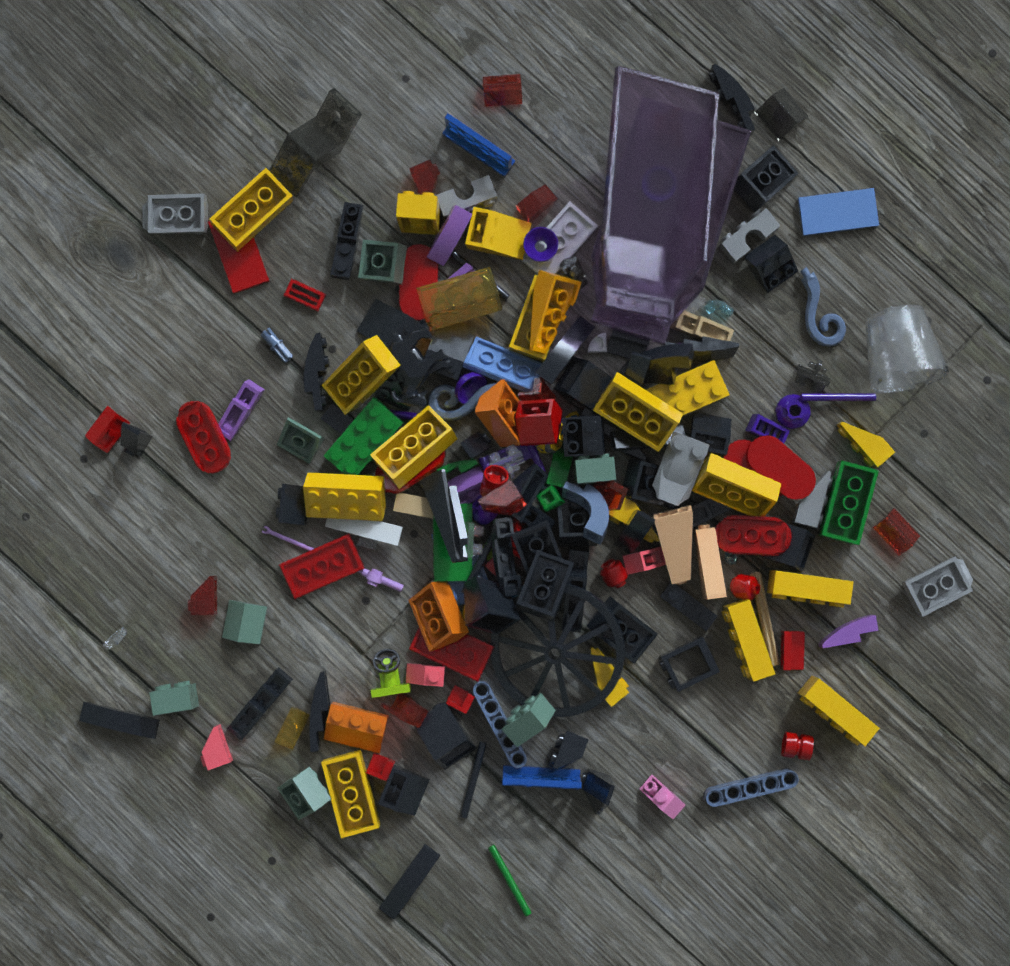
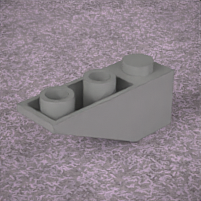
[792,471,833,528]

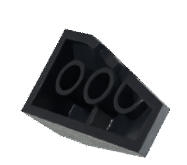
[581,768,615,815]

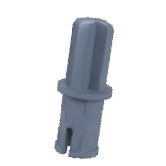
[260,328,293,363]

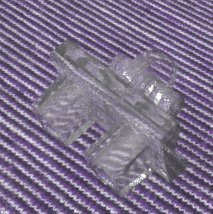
[489,444,525,479]
[464,522,484,558]

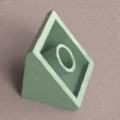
[277,417,325,464]
[222,600,267,644]

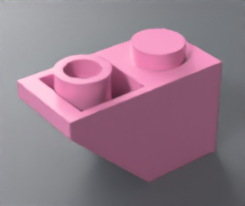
[640,775,686,819]

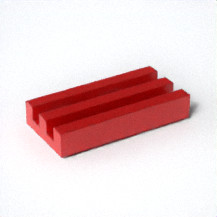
[283,278,326,312]

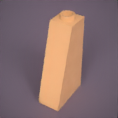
[654,505,693,585]
[694,524,727,599]

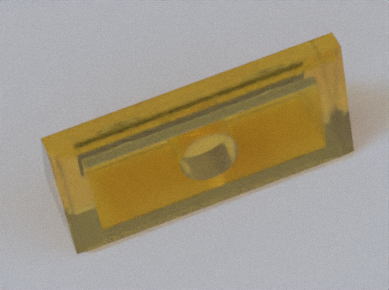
[274,706,310,750]

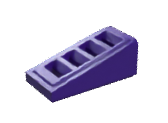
[745,414,790,443]

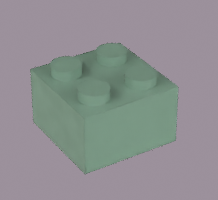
[358,240,407,284]
[574,454,616,485]
[149,680,199,716]
[502,693,556,747]
[277,767,331,820]

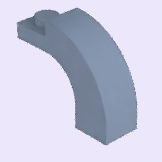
[562,481,609,545]

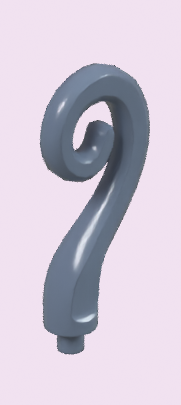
[800,267,846,347]
[428,382,498,421]

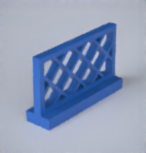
[442,113,515,178]
[502,765,582,790]

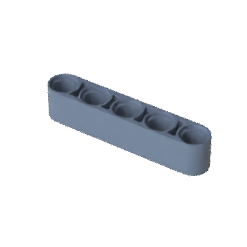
[473,680,527,768]
[704,768,799,807]

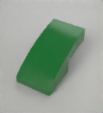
[546,448,573,488]
[437,460,478,474]

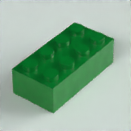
[324,397,405,475]
[818,460,879,545]

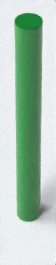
[488,844,532,917]

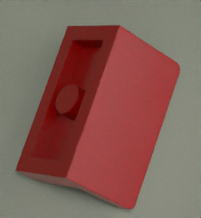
[85,406,130,453]
[780,630,805,670]

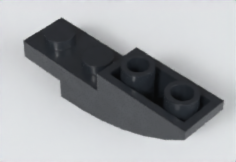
[709,64,755,137]
[330,202,363,281]
[304,333,330,412]

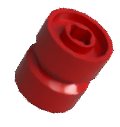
[480,465,509,502]
[781,731,814,761]

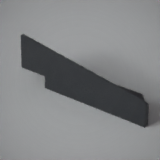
[421,469,468,563]

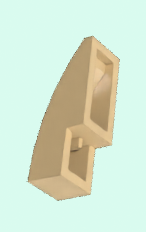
[669,309,734,341]
[393,493,433,519]

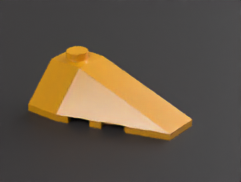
[530,270,581,353]

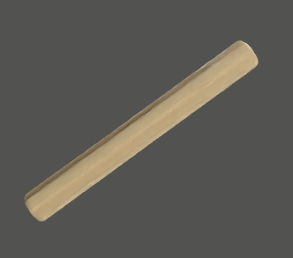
[750,572,780,666]

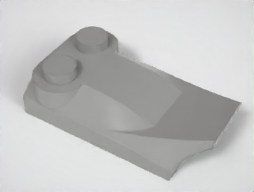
[142,194,208,235]
[652,431,710,506]
[903,556,973,617]

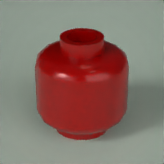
[600,559,628,588]
[730,574,760,600]

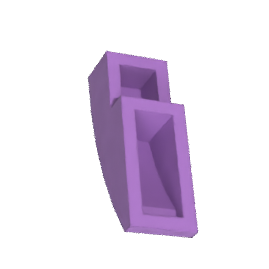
[426,205,473,266]
[218,380,265,441]
[818,615,879,648]

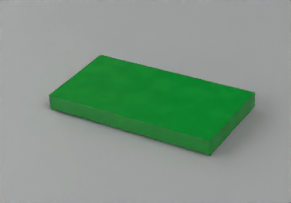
[433,503,472,582]

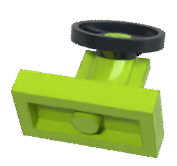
[371,649,411,698]

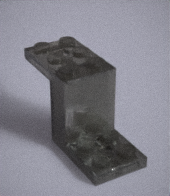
[269,88,362,197]

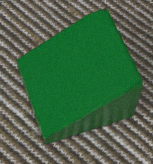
[536,485,565,512]

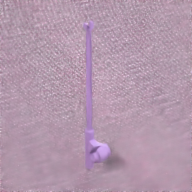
[262,526,404,592]

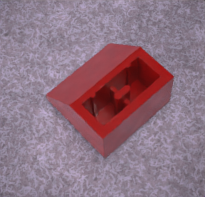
[515,399,563,446]

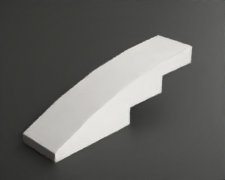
[325,518,403,546]

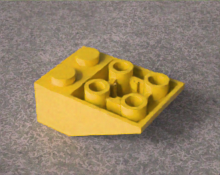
[465,207,532,260]

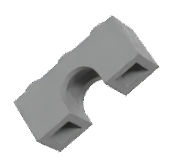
[436,175,497,221]
[719,208,780,264]

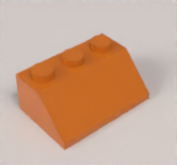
[475,379,520,447]
[408,581,469,652]
[324,702,389,753]

